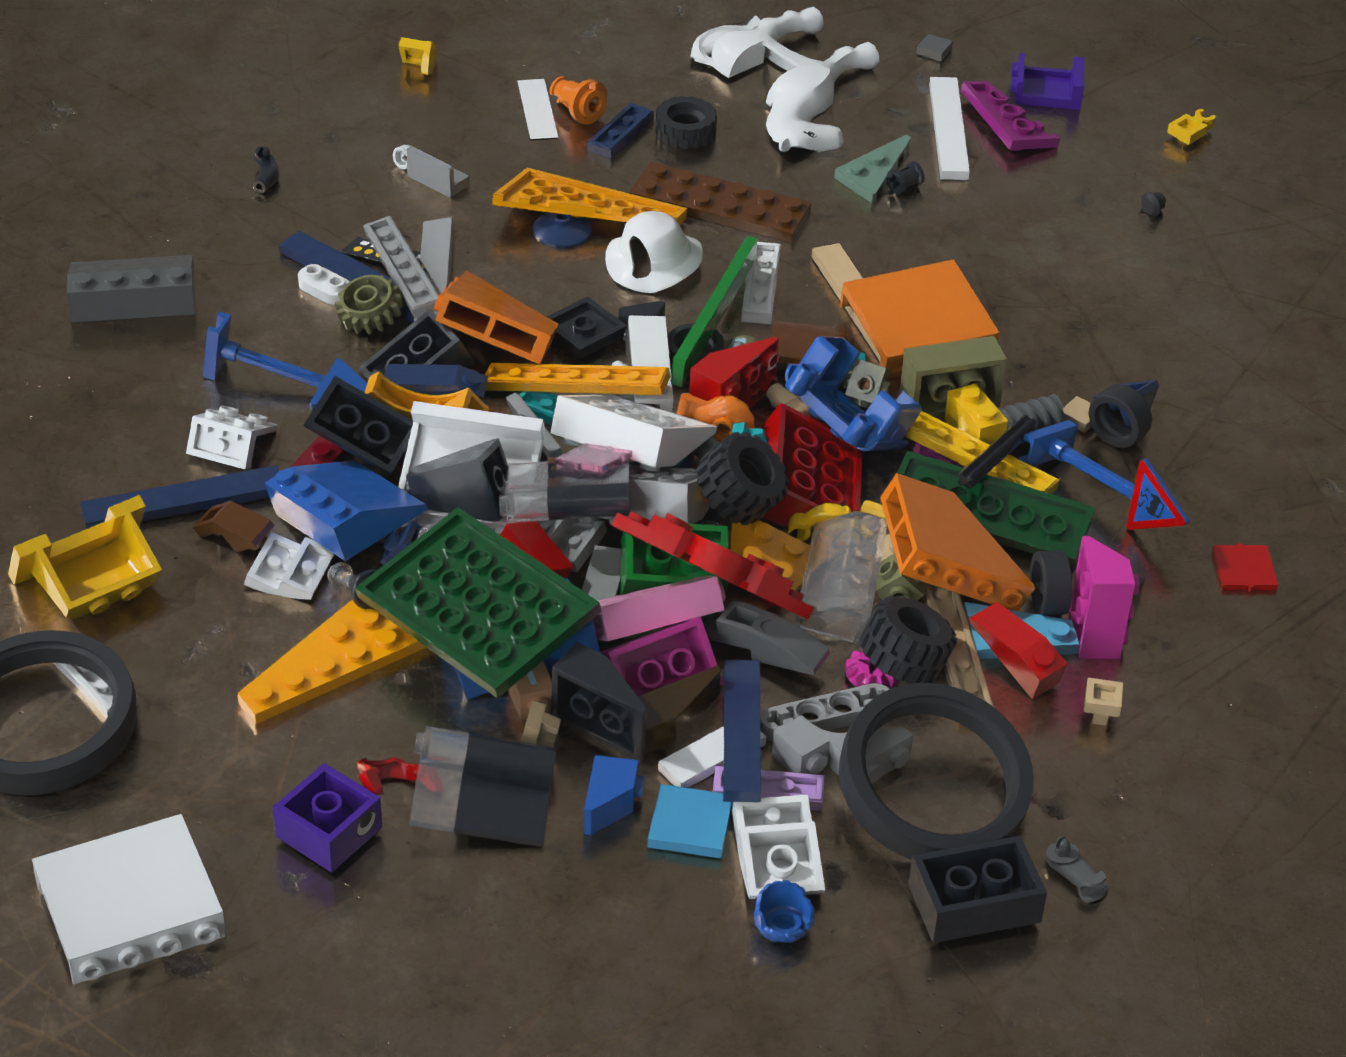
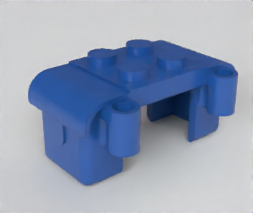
[785,336,922,451]

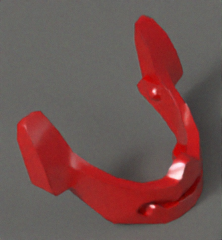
[356,757,443,795]

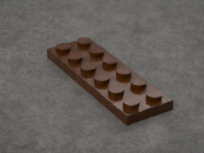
[629,162,811,243]

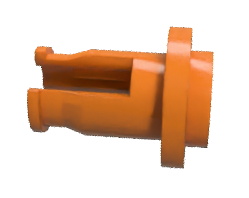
[550,76,607,125]

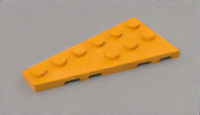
[492,168,687,225]

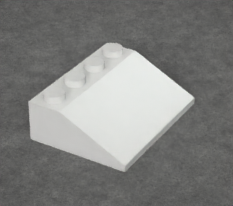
[550,394,717,472]

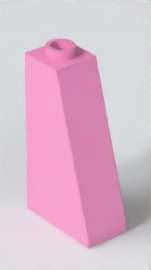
[592,576,726,641]

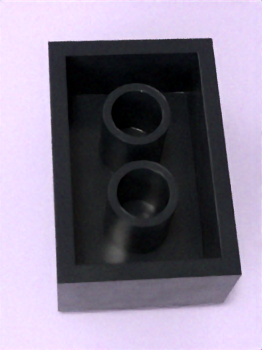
[908,836,1047,943]

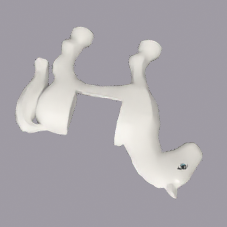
[690,7,880,152]

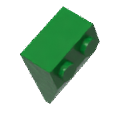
[621,524,729,595]

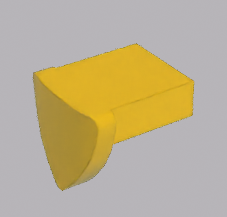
[398,37,437,75]

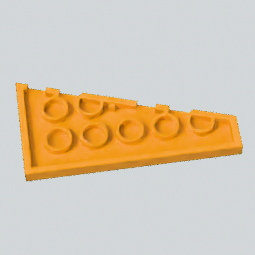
[238,599,427,724]

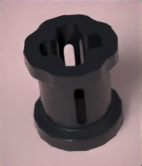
[886,161,925,194]

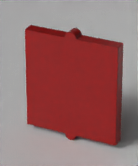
[1212,543,1278,592]

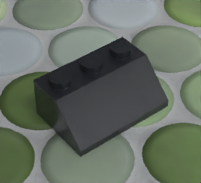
[303,376,413,476]

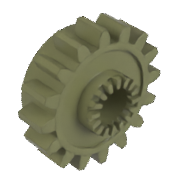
[335,275,404,334]

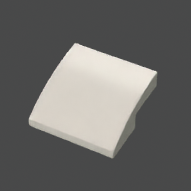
[244,532,335,599]

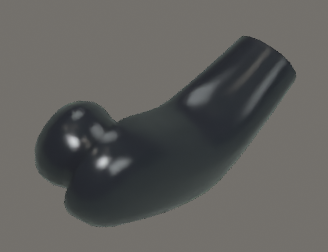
[253,146,279,193]

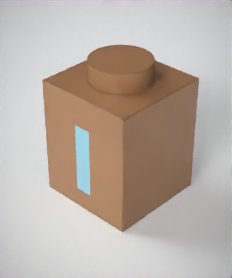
[508,661,552,720]

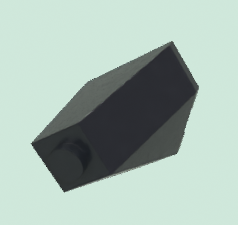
[406,438,510,522]

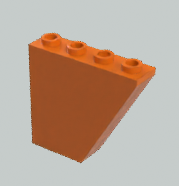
[434,271,559,364]
[880,473,1035,611]

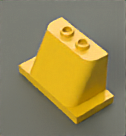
[8,495,162,619]

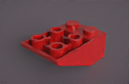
[689,337,779,409]

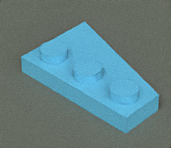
[963,602,1079,660]

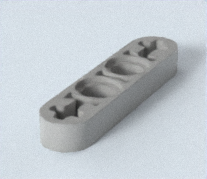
[760,683,890,742]

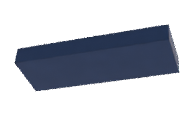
[587,103,654,159]

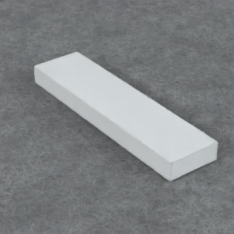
[741,242,781,324]

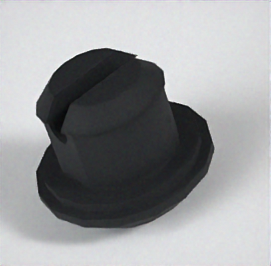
[1141,192,1166,217]

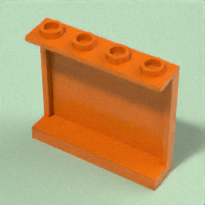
[840,259,1000,378]

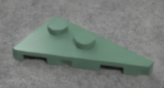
[834,134,911,203]

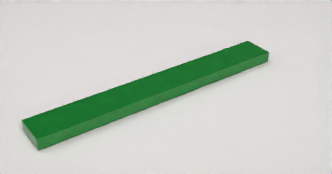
[670,236,758,387]

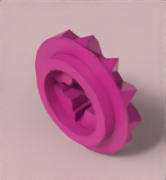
[845,651,899,689]

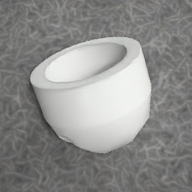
[393,145,411,169]

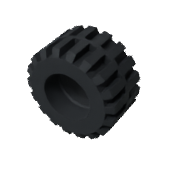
[697,432,789,525]
[860,596,957,684]

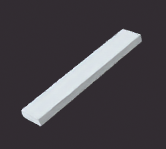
[929,77,970,180]

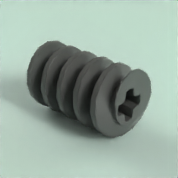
[998,394,1064,443]

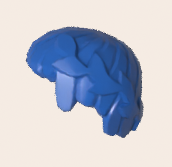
[754,880,814,943]

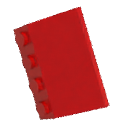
[761,403,862,531]

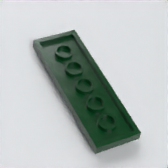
[898,451,1096,567]

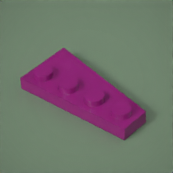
[961,81,1061,151]

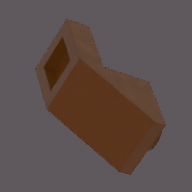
[192,501,275,552]

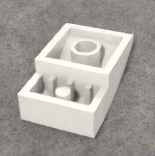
[732,795,825,899]

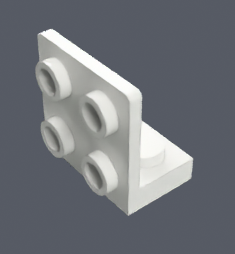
[186,406,277,469]

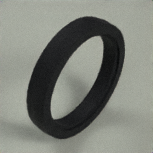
[0,630,137,795]
[839,683,1034,860]

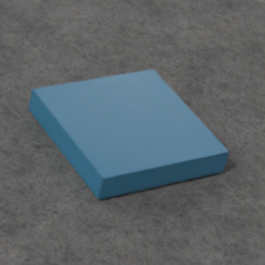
[647,784,733,858]

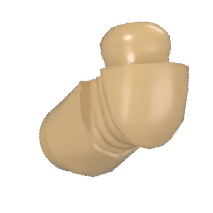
[766,383,811,417]

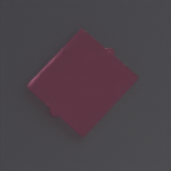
[555,443,632,473]

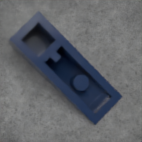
[384,364,488,400]

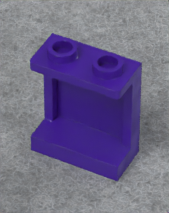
[1010,53,1084,110]

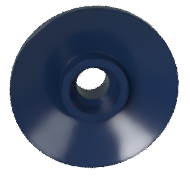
[533,212,592,248]

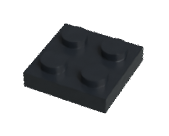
[547,296,627,359]

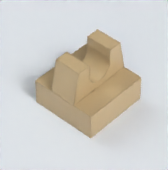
[1084,677,1123,726]
[521,701,561,747]

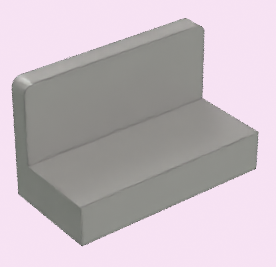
[407,146,469,198]

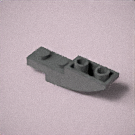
[697,600,830,675]

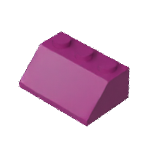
[1069,536,1139,659]
[599,617,724,696]

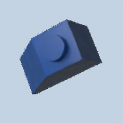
[584,755,645,835]

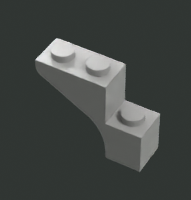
[772,715,913,784]

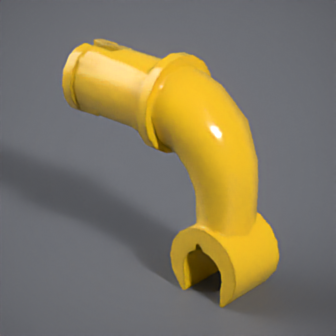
[788,503,869,544]

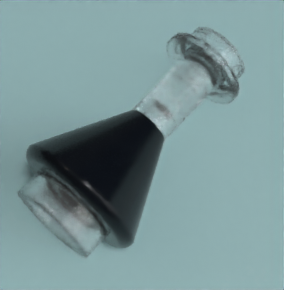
[327,562,377,609]

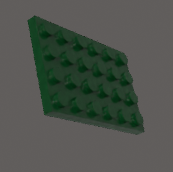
[355,507,602,698]

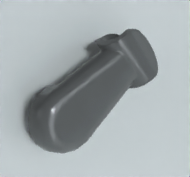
[1046,836,1108,902]

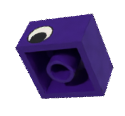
[273,763,382,872]

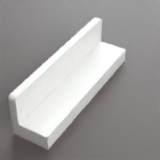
[628,316,673,412]

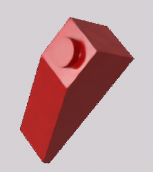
[969,602,1067,700]

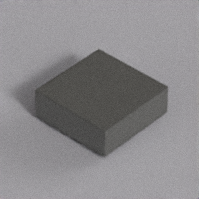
[917,34,953,61]

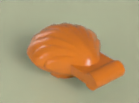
[676,393,756,442]

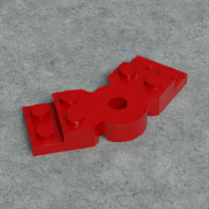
[612,511,814,620]

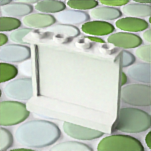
[398,401,546,535]
[32,814,226,985]

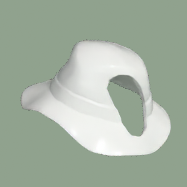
[605,211,703,293]

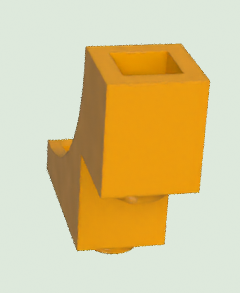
[364,371,489,420]

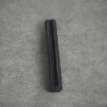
[957,415,1036,489]

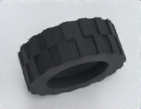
[655,96,717,149]

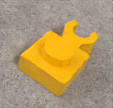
[1167,109,1216,145]

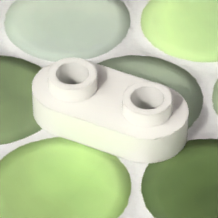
[298,264,350,305]

